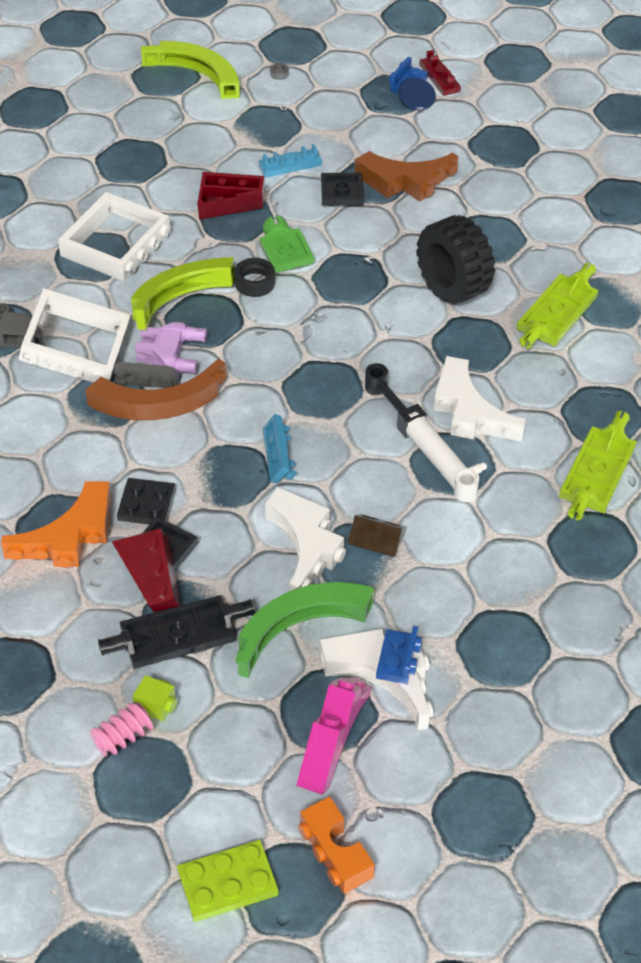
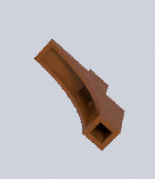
[354,151,458,202]

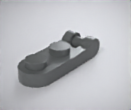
[113,362,179,388]

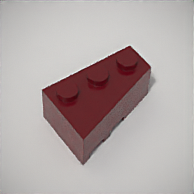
[112,528,181,612]

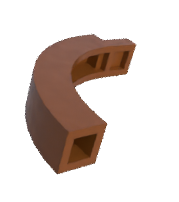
[85,358,226,421]

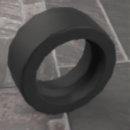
[234,257,275,297]

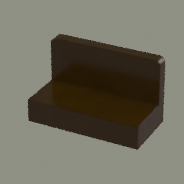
[348,514,407,557]

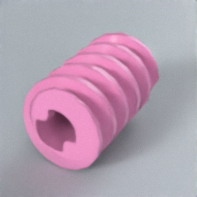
[90,702,154,757]

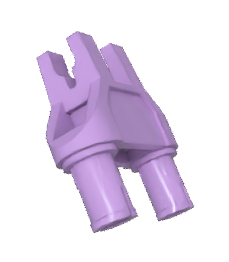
[135,322,207,374]

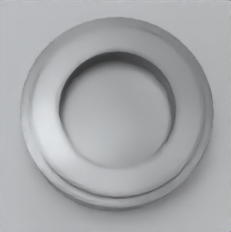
[270,63,289,80]

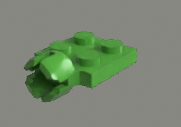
[259,215,314,273]

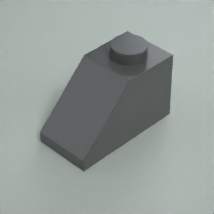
[0,312,45,348]

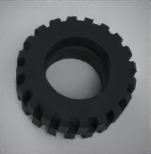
[416,215,495,304]

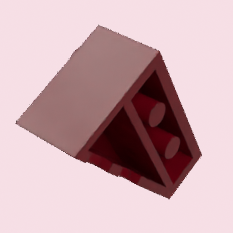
[197,172,265,220]

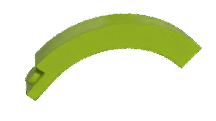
[141,41,240,99]
[131,257,235,330]

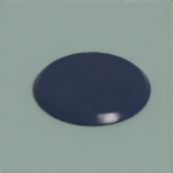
[398,77,436,110]

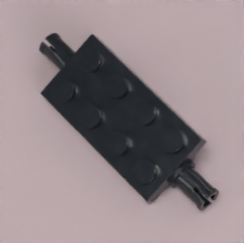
[98,595,255,669]

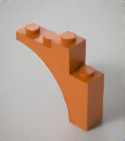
[1,481,111,568]

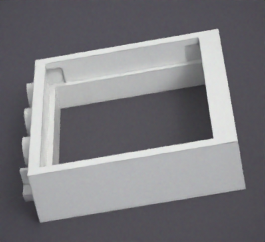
[58,192,171,281]
[19,288,130,383]

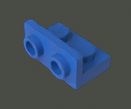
[389,57,428,94]
[376,625,422,685]

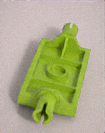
[516,262,599,349]
[559,411,637,520]

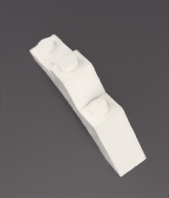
[434,356,526,442]
[265,487,346,591]
[320,629,433,730]

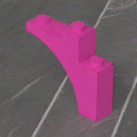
[296,677,372,795]

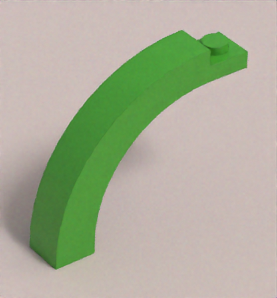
[235,582,374,678]

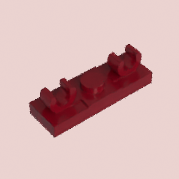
[419,50,461,96]

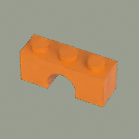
[298,796,375,894]

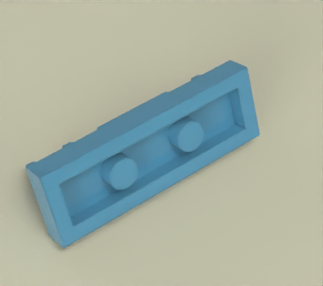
[258,144,322,178]
[262,414,297,484]

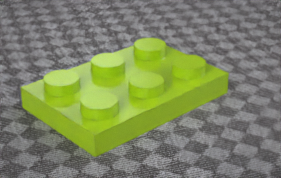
[177,840,279,923]

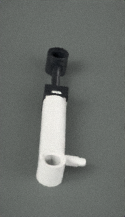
[365,363,487,502]

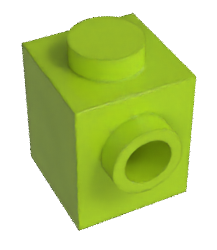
[132,675,177,722]

